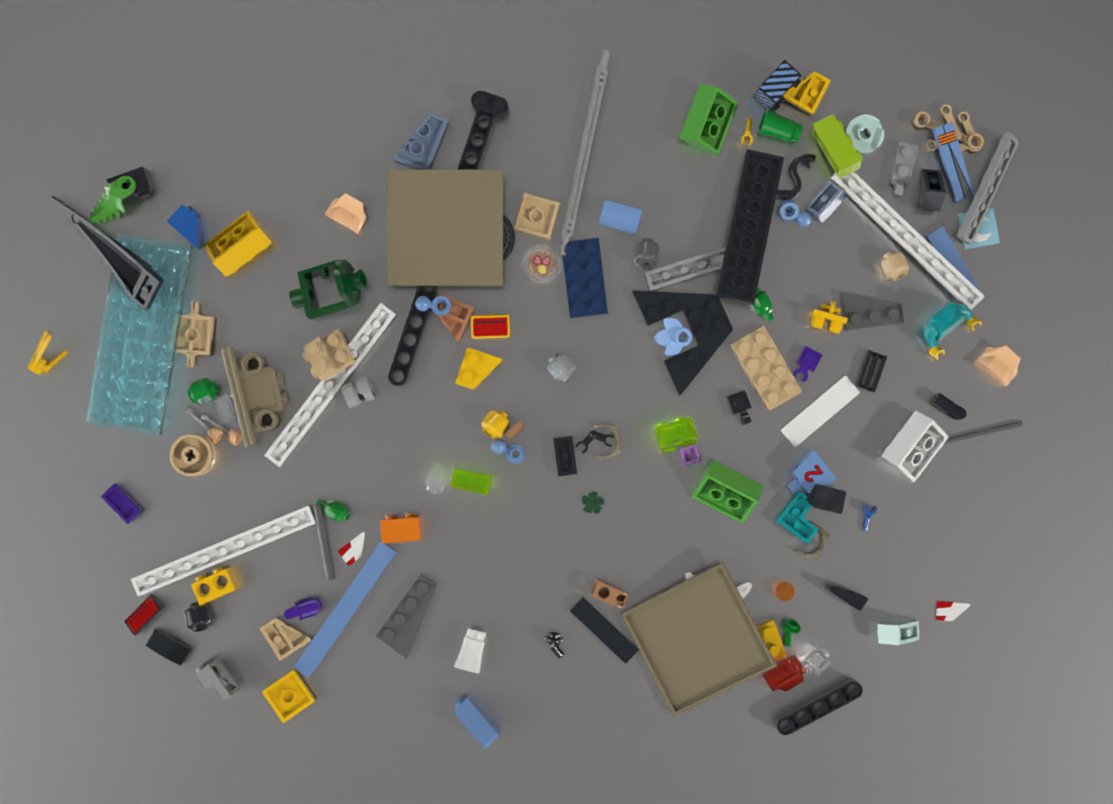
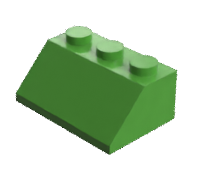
[679,84,739,155]
[692,459,764,524]

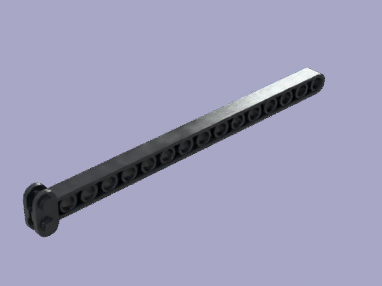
[388,91,509,386]

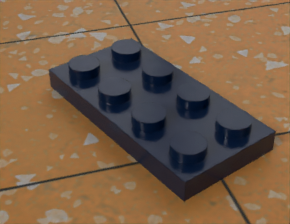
[561,238,608,319]

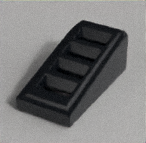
[825,584,869,611]

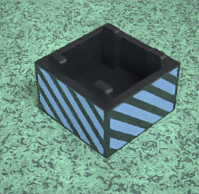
[753,60,802,111]

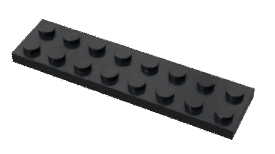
[715,149,784,305]

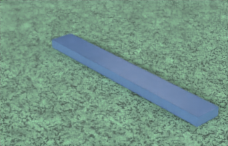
[293,541,397,679]

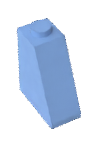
[454,695,501,749]

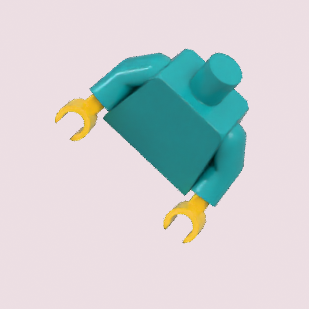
[924,302,982,360]

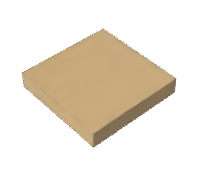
[513,192,560,240]

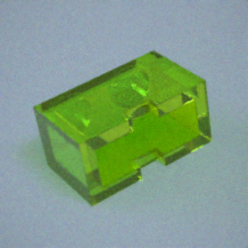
[654,417,698,455]
[450,468,493,495]

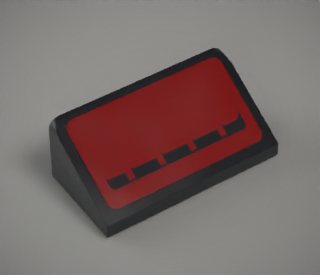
[124,594,165,636]

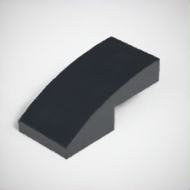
[146,628,191,666]

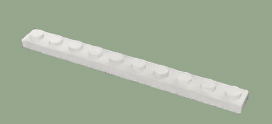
[831,172,985,310]
[264,303,396,467]
[131,505,316,597]

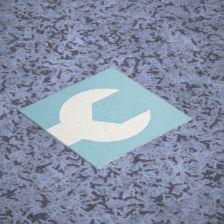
[958,208,1000,249]

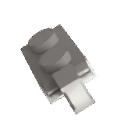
[890,142,918,197]

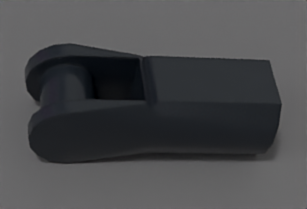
[931,393,967,420]

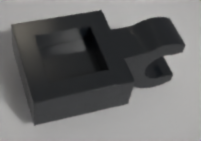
[726,390,752,425]

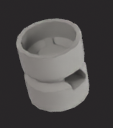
[341,376,376,409]

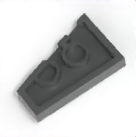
[841,292,904,331]

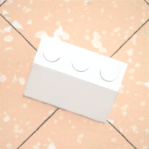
[881,411,949,482]

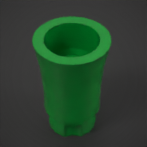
[757,108,803,143]

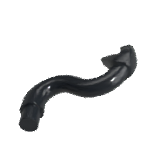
[776,154,816,200]

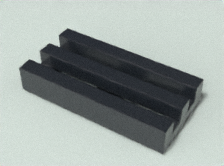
[856,350,887,393]

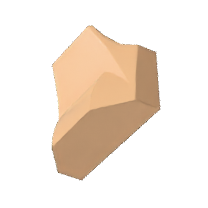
[325,193,368,234]
[976,345,1021,387]

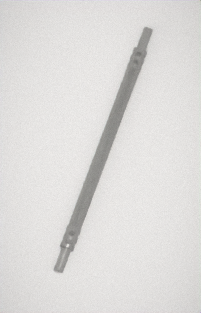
[559,50,610,256]

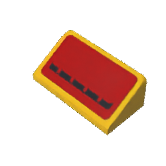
[471,314,510,338]

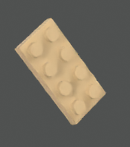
[730,326,802,411]

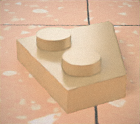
[259,618,312,661]

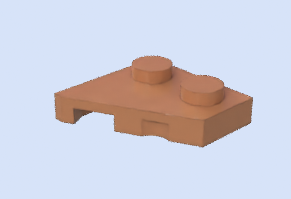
[431,292,474,342]

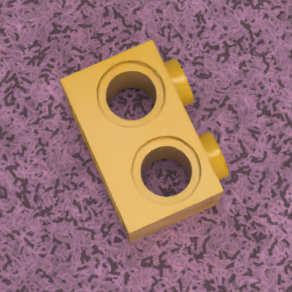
[191,566,239,605]

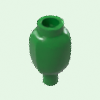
[752,288,775,322]
[316,499,351,522]

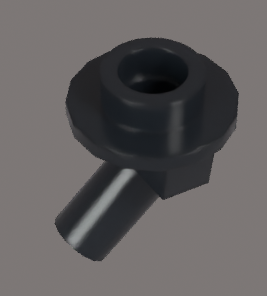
[544,632,564,658]

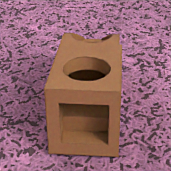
[590,578,629,608]

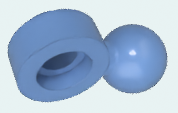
[779,199,811,227]
[415,296,451,316]
[491,439,525,464]

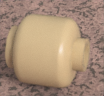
[880,251,909,281]

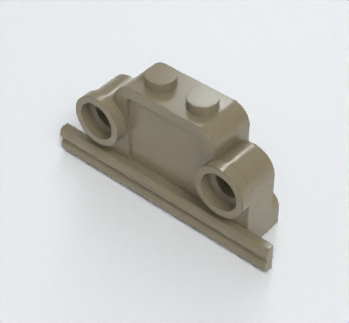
[221,347,288,447]

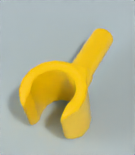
[741,119,753,145]

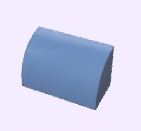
[598,200,642,235]

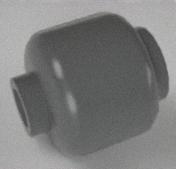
[634,238,660,268]

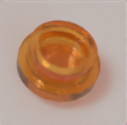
[775,582,795,602]

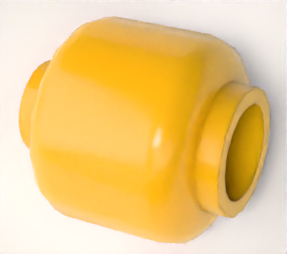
[481,410,510,439]

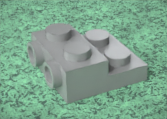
[196,658,240,701]

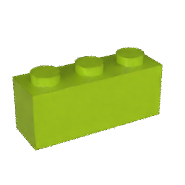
[812,114,862,179]

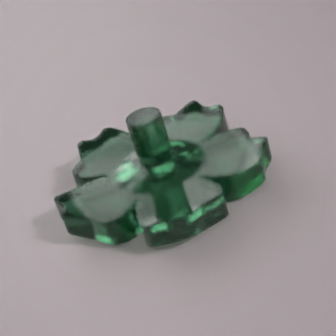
[581,491,605,514]

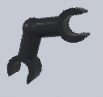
[575,430,615,454]

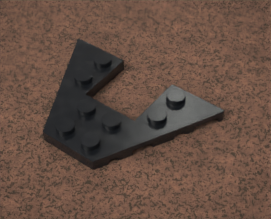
[632,290,733,396]

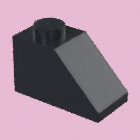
[106,166,155,199]
[919,169,946,212]

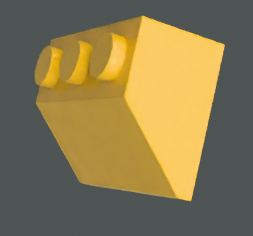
[203,210,272,277]

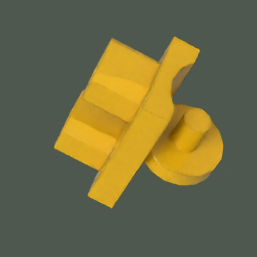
[810,300,848,334]

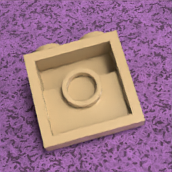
[303,329,356,382]

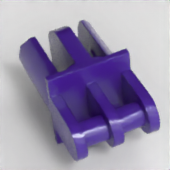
[284,597,322,621]

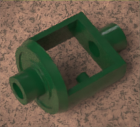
[289,259,367,320]

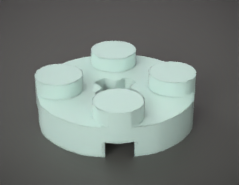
[845,114,884,154]

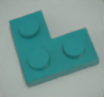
[777,491,819,545]

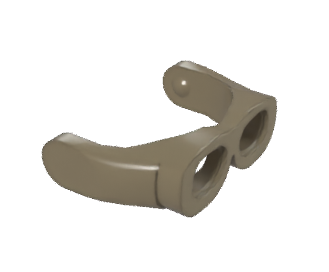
[594,424,621,459]
[795,521,830,560]

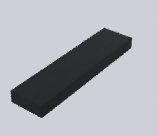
[570,597,639,664]

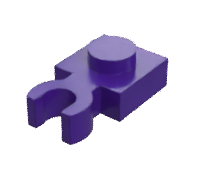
[793,346,823,382]

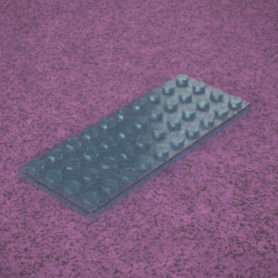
[86,234,193,435]

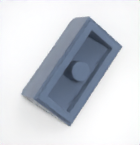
[805,180,847,223]

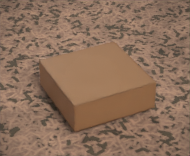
[505,421,524,439]

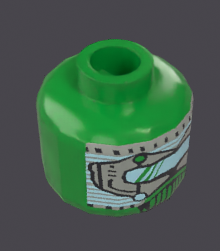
[188,378,218,406]

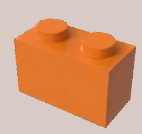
[380,513,422,544]

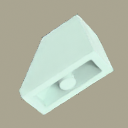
[877,620,919,645]

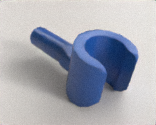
[863,504,877,531]

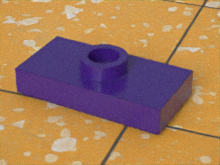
[101,483,143,524]

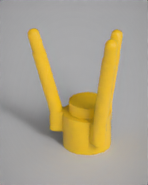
[27,331,68,375]

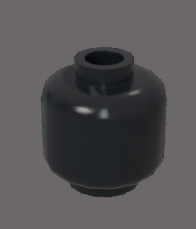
[184,602,212,632]

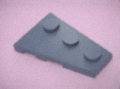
[392,112,449,170]

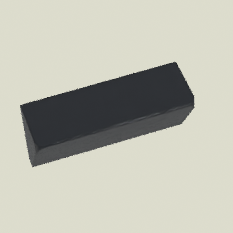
[806,484,846,514]

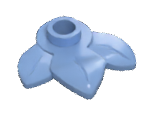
[654,318,692,356]

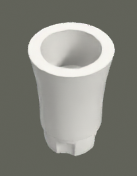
[454,628,486,673]

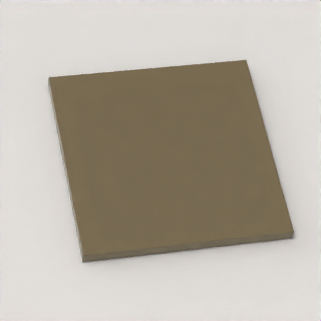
[387,170,503,286]
[620,561,777,717]

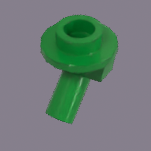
[781,619,801,647]

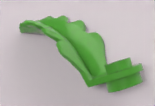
[89,176,136,224]

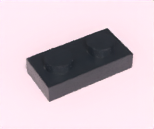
[553,436,577,476]

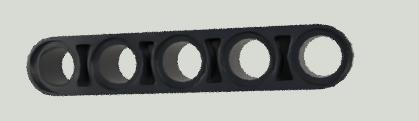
[774,678,863,735]

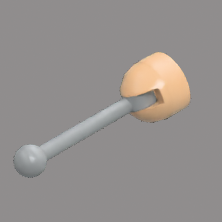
[185,407,225,444]
[201,413,242,446]

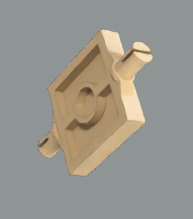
[172,302,215,368]

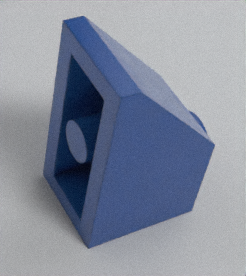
[167,204,203,249]

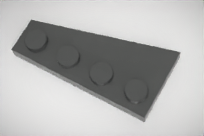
[376,573,437,659]

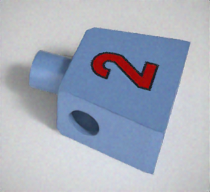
[787,450,837,495]

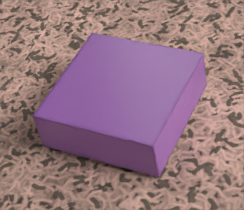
[678,443,702,466]

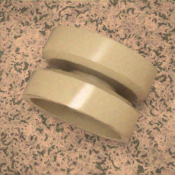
[169,434,218,477]

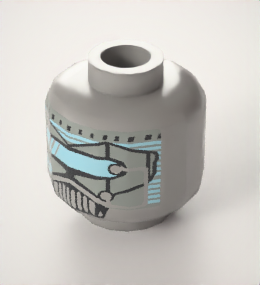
[548,353,576,382]

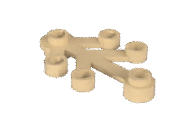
[913,104,984,152]

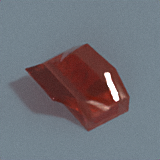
[763,655,806,692]

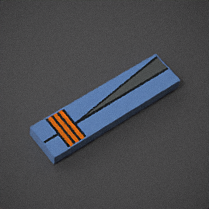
[932,122,974,202]

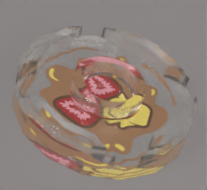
[523,245,561,283]

